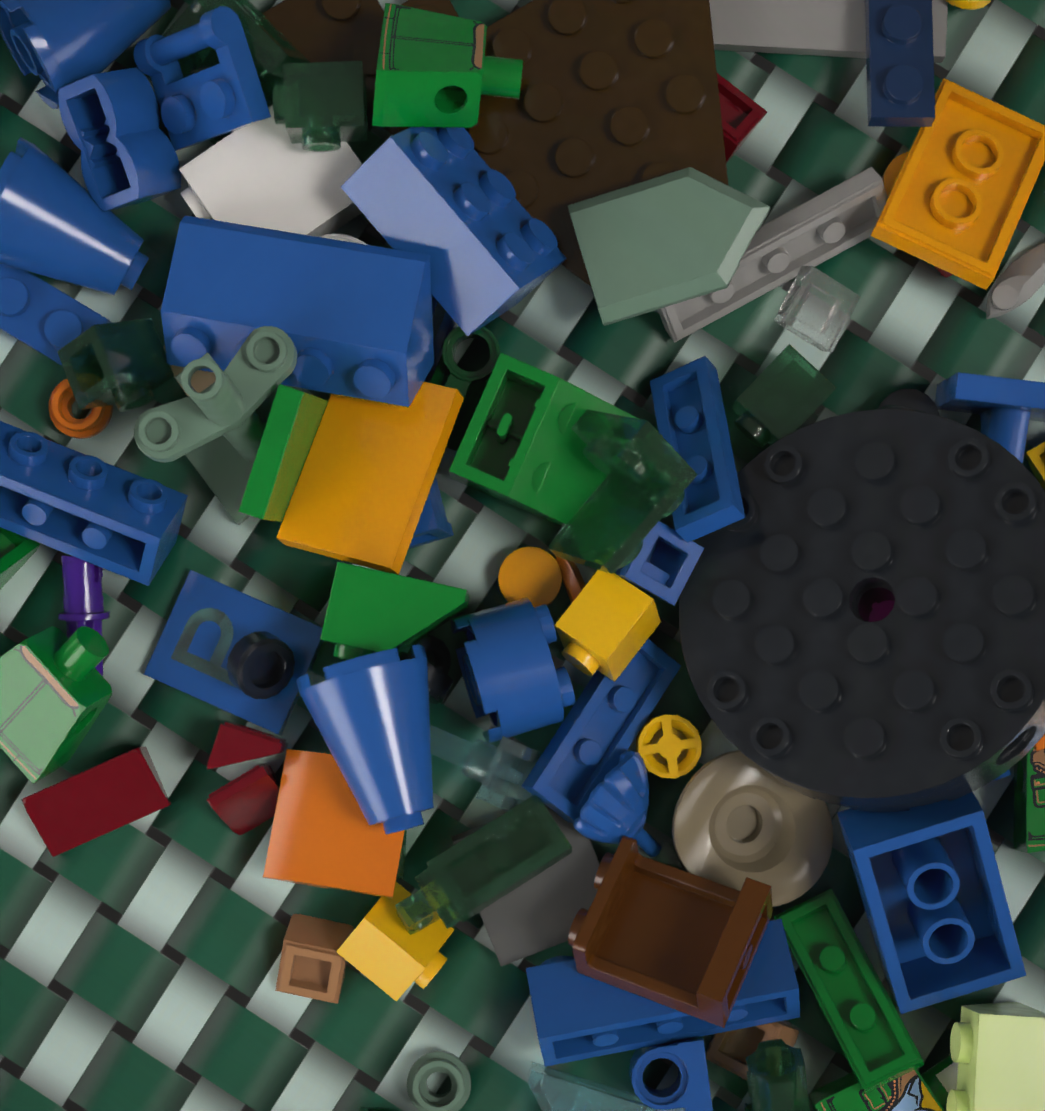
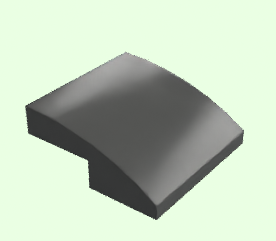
[452,802,599,967]

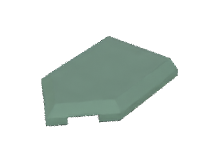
[568,167,771,326]

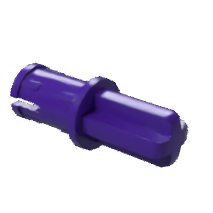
[58,555,110,676]

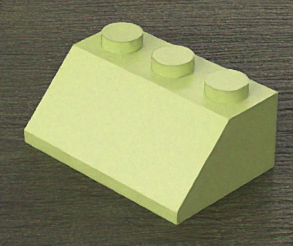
[946,1002,1045,1111]

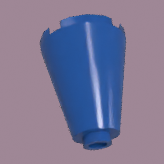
[0,0,171,109]
[0,137,149,295]
[296,645,434,835]

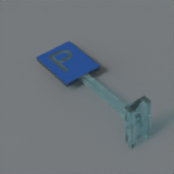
[144,570,543,811]

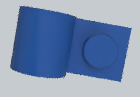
[629,1037,713,1111]

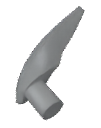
[986,242,1045,319]

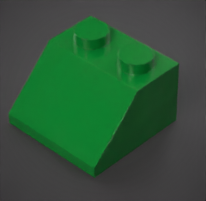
[320,562,470,660]

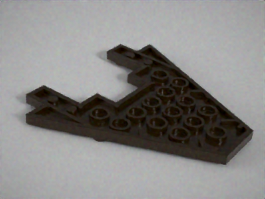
[250,0,728,288]

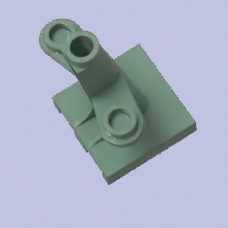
[134,326,297,525]

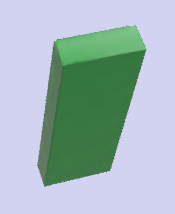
[774,888,924,1094]

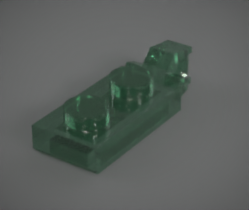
[395,795,572,935]

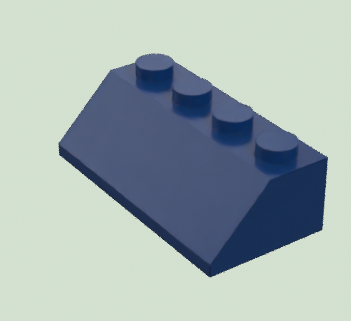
[161,215,434,407]

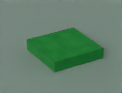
[238,384,328,522]

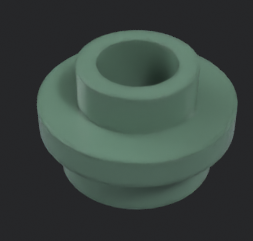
[407,1051,471,1111]

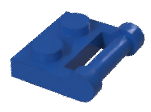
[134,6,271,151]

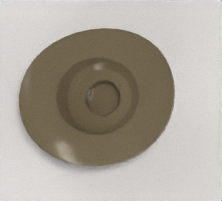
[672,750,833,907]

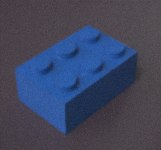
[341,127,567,336]
[837,792,1027,1014]

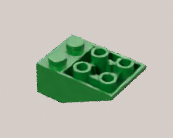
[449,353,664,543]

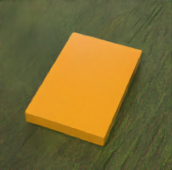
[870,78,1045,290]
[276,382,464,575]

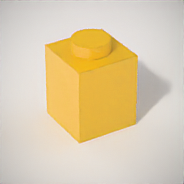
[555,565,661,682]
[337,882,454,1002]

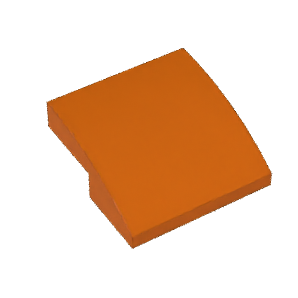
[263,749,405,898]

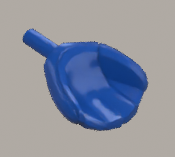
[573,751,661,857]

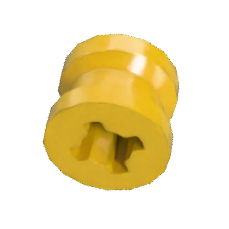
[636,714,702,779]

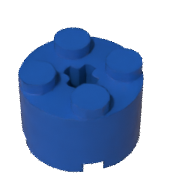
[451,597,576,744]

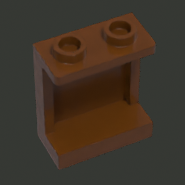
[568,835,773,1028]

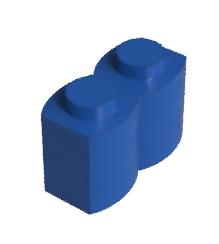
[58,67,181,212]

